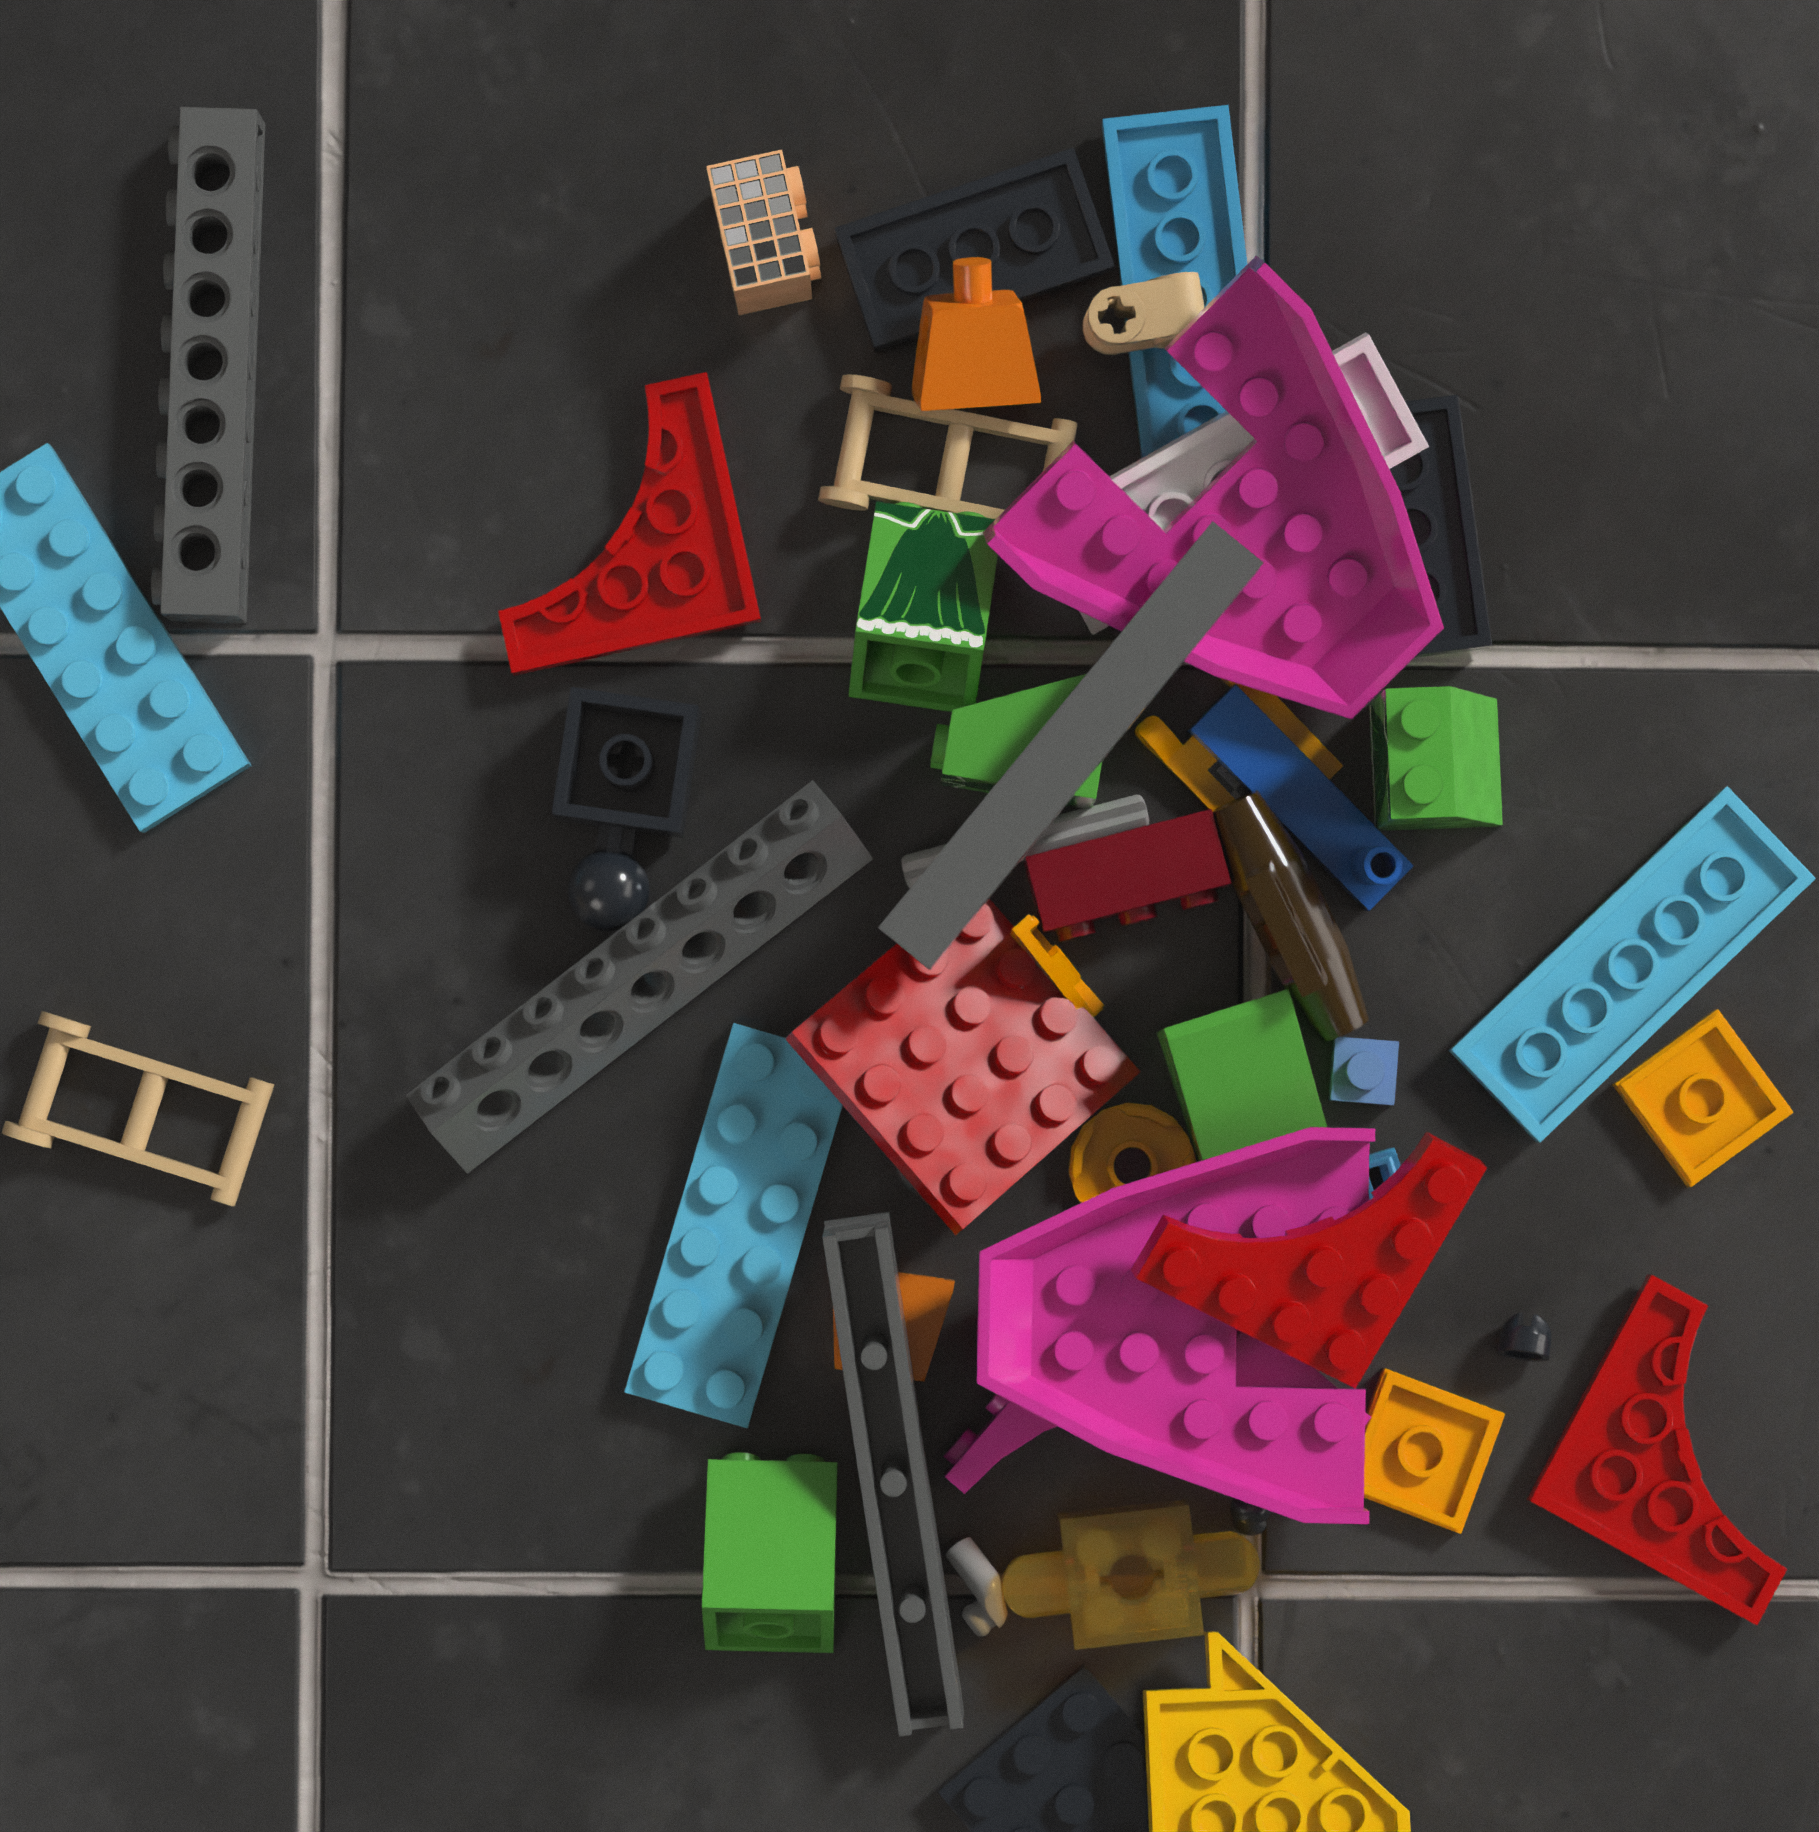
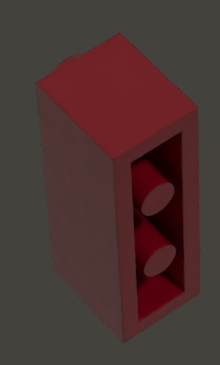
[1023,809,1231,942]

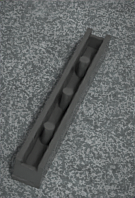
[878,521,1264,970]
[822,1212,964,1737]

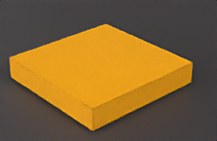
[1612,1009,1794,1187]
[1364,1368,1505,1534]

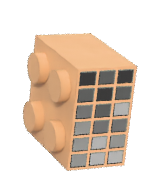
[706,149,821,315]

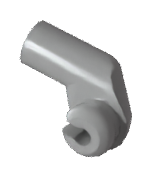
[945,1537,1008,1637]

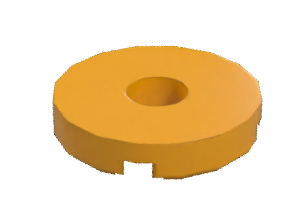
[1068,1103,1196,1203]

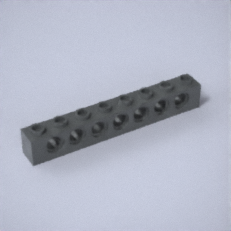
[151,107,265,624]
[406,780,873,1174]

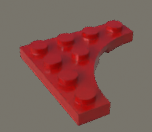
[498,372,761,676]
[1131,1132,1487,1389]
[1527,1274,1787,1625]

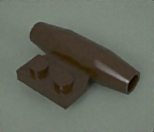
[1213,790,1369,1042]

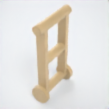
[818,374,1078,519]
[1,1011,274,1206]

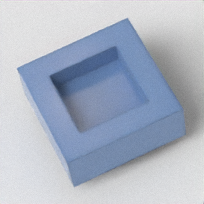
[1328,1037,1399,1106]

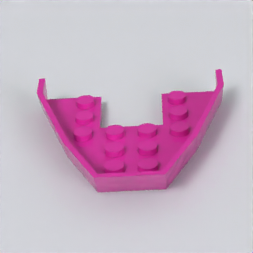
[983,256,1444,719]
[977,1127,1375,1524]

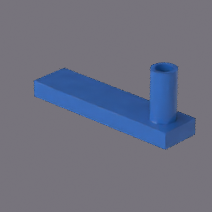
[1188,684,1414,911]

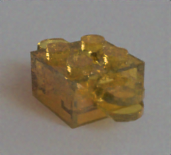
[1002,1500,1260,1650]

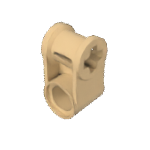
[1083,272,1205,355]

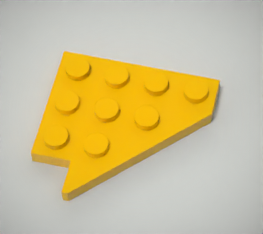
[1143,1631,1411,1832]

